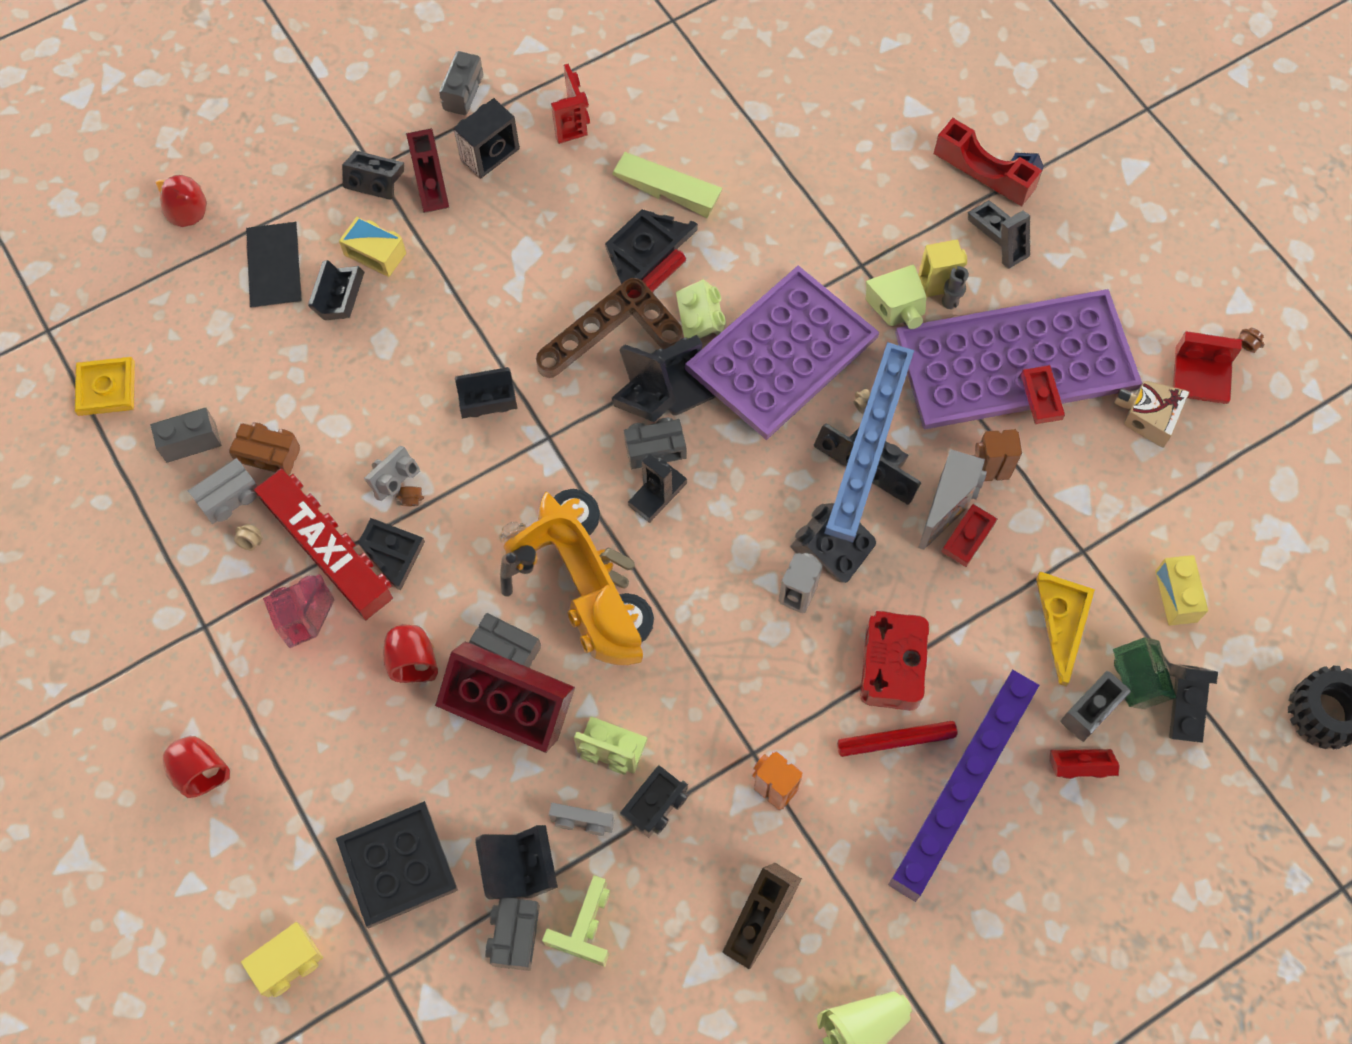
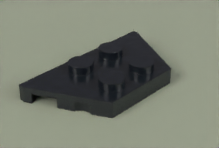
[605,209,698,294]

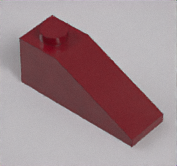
[406,128,450,213]

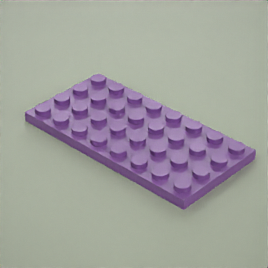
[895,289,1142,430]

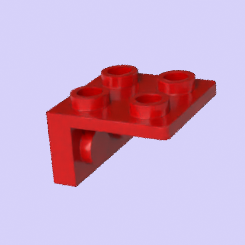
[551,63,590,144]
[1173,331,1242,404]

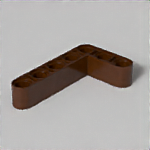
[536,278,682,378]

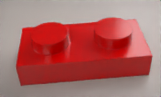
[1021,365,1065,424]
[941,504,998,567]
[1049,749,1120,779]

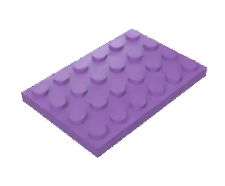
[685,265,879,440]

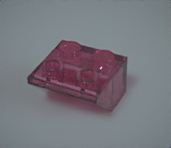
[263,574,335,649]

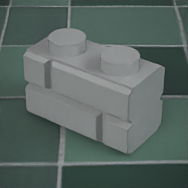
[188,458,257,524]
[778,553,822,613]

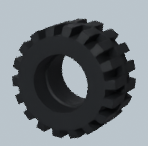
[1288,665,1352,750]

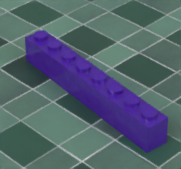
[888,669,1040,902]

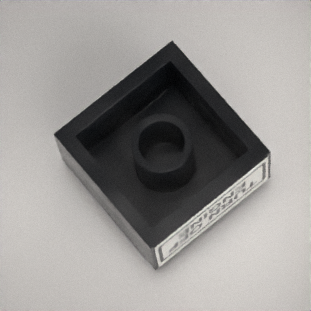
[453,98,520,179]

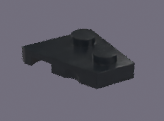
[358,518,425,590]

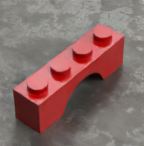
[933,117,1043,207]

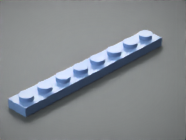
[825,342,914,542]

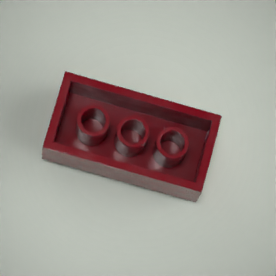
[435,641,575,753]

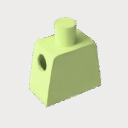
[866,264,926,329]

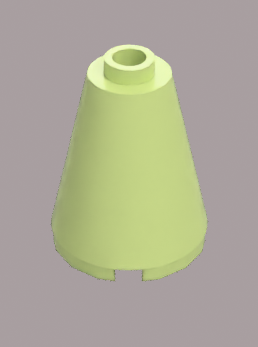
[817,991,912,1044]

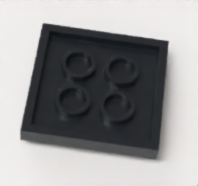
[336,801,458,929]

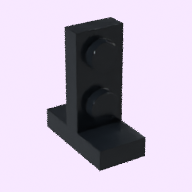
[968,200,1030,269]
[628,453,687,523]
[1169,663,1218,743]

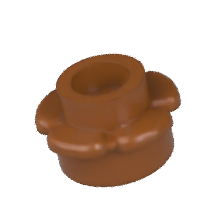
[1238,327,1265,353]
[396,486,424,507]

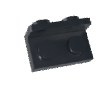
[342,150,404,200]

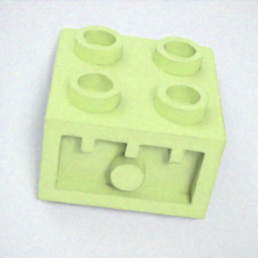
[574,716,648,775]

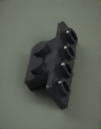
[814,423,921,505]

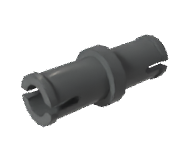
[942,266,969,309]

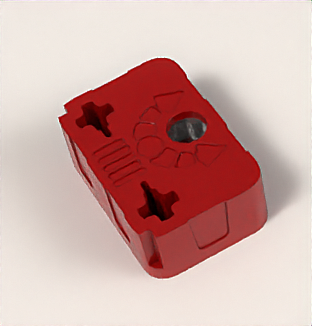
[860,611,929,711]

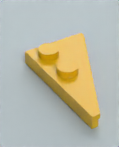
[1036,571,1095,686]

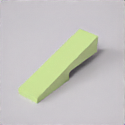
[612,152,722,218]

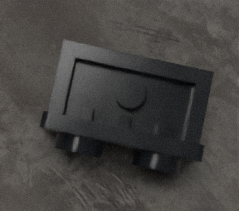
[308,260,365,320]
[455,367,518,419]
[620,765,689,838]

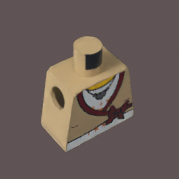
[1114,381,1189,448]

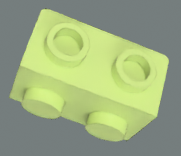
[676,279,726,338]

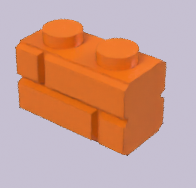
[752,751,803,810]

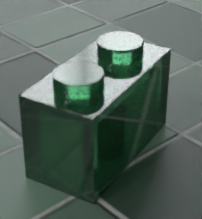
[1113,637,1176,709]

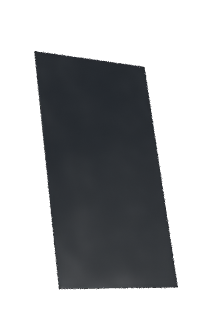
[246,221,302,308]

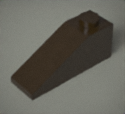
[722,863,802,969]

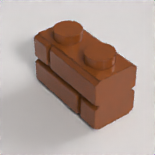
[229,422,300,475]
[972,429,1022,481]

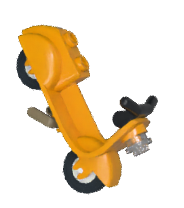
[499,489,654,665]

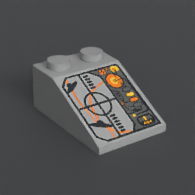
[919,449,987,550]

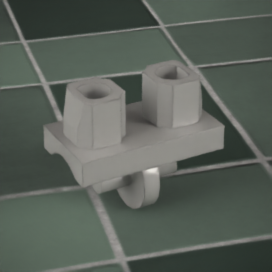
[364,446,420,501]

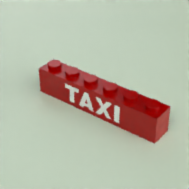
[254,468,393,621]

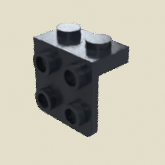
[652,335,716,416]
[612,345,676,422]
[790,503,876,583]
[475,825,558,900]

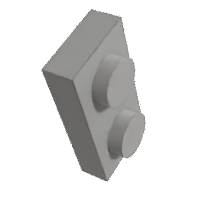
[549,803,614,836]

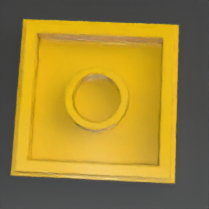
[75,357,135,416]

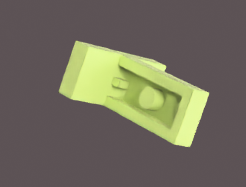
[542,875,610,967]

